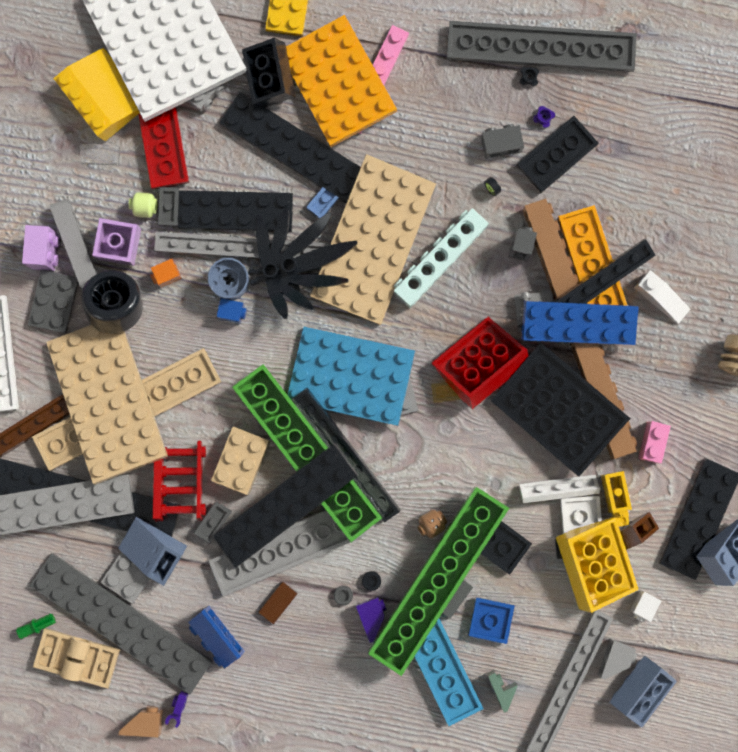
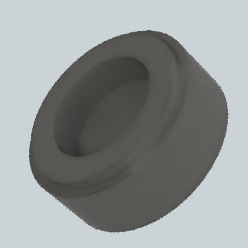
[334,585,353,605]

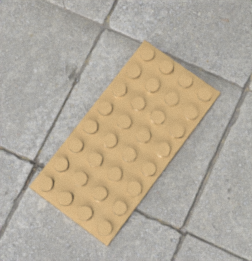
[310,154,436,325]
[46,325,168,485]

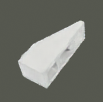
[634,270,690,324]

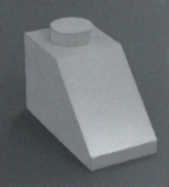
[598,638,637,680]

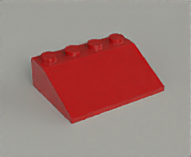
[432,316,528,409]

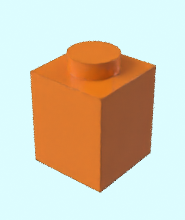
[150,258,182,288]

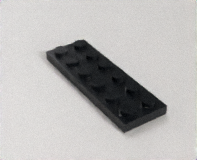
[178,190,293,232]
[659,458,738,580]

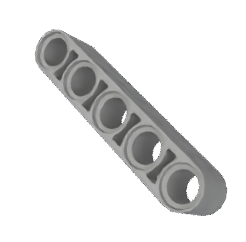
[50,198,98,290]

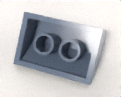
[609,655,677,727]

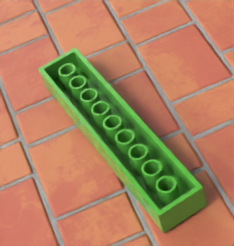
[232,364,382,543]
[368,486,509,676]

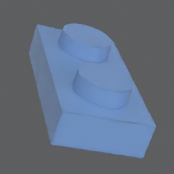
[306,187,339,219]

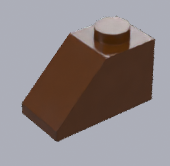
[620,512,659,550]

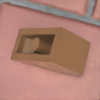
[119,706,163,738]

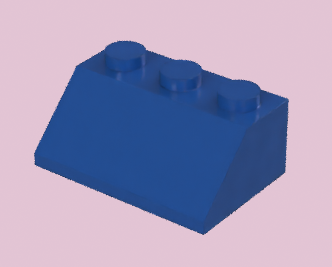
[188,606,245,669]

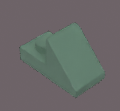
[486,670,518,713]

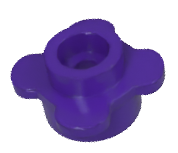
[533,106,555,128]

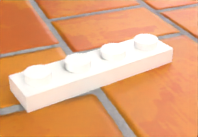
[519,475,600,503]

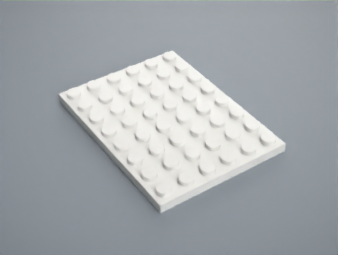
[83,0,247,122]

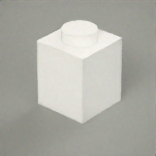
[629,590,661,623]

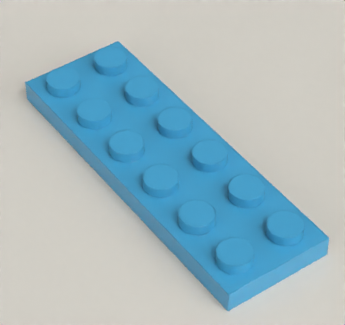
[415,619,483,726]

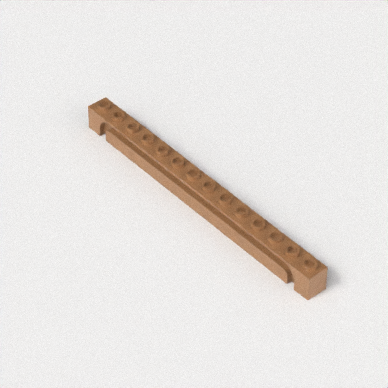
[522,199,637,459]

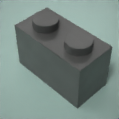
[481,124,524,159]
[508,227,537,261]

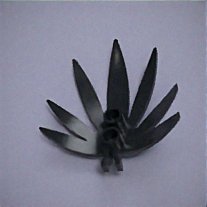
[247,208,358,319]

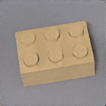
[211,427,270,495]

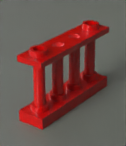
[153,441,206,521]

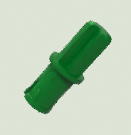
[16,614,56,640]

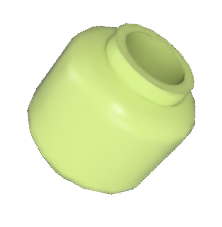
[129,192,158,218]

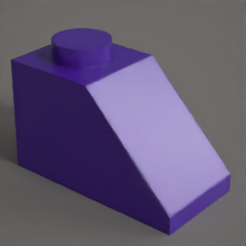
[356,596,387,643]

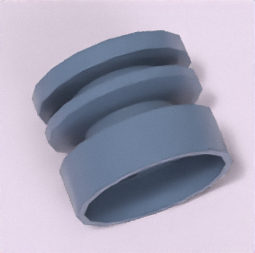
[208,258,249,300]

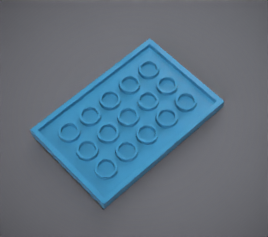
[288,327,416,426]

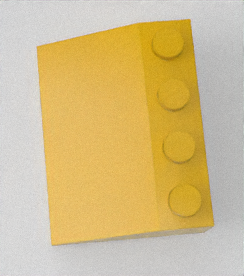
[53,48,140,142]
[556,517,639,613]

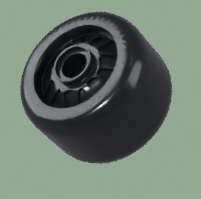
[81,270,143,334]

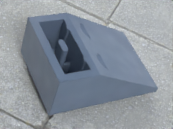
[118,517,187,586]
[697,519,738,586]

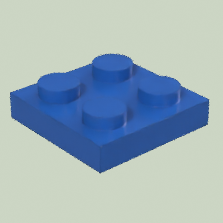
[468,597,515,644]

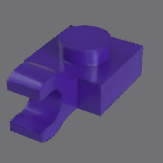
[165,691,189,728]

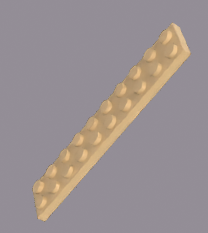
[32,348,222,471]

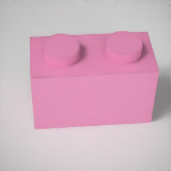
[638,421,671,464]

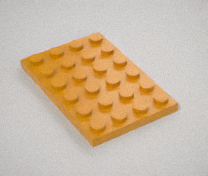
[286,15,398,147]

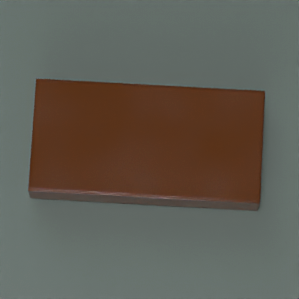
[258,582,298,625]

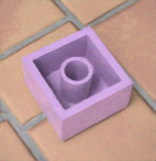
[92,218,141,266]
[22,225,60,271]

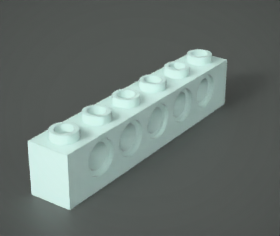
[393,208,489,308]

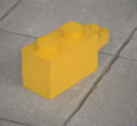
[600,471,632,527]

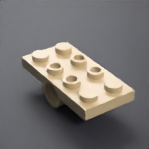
[33,628,120,689]

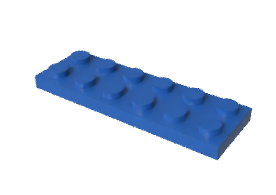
[521,301,639,345]

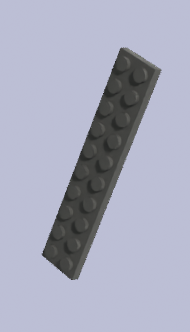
[447,21,637,72]
[30,553,212,695]

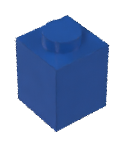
[217,298,247,324]

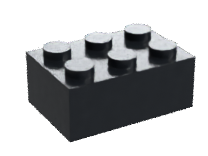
[242,37,296,107]

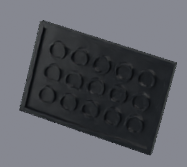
[491,343,631,477]

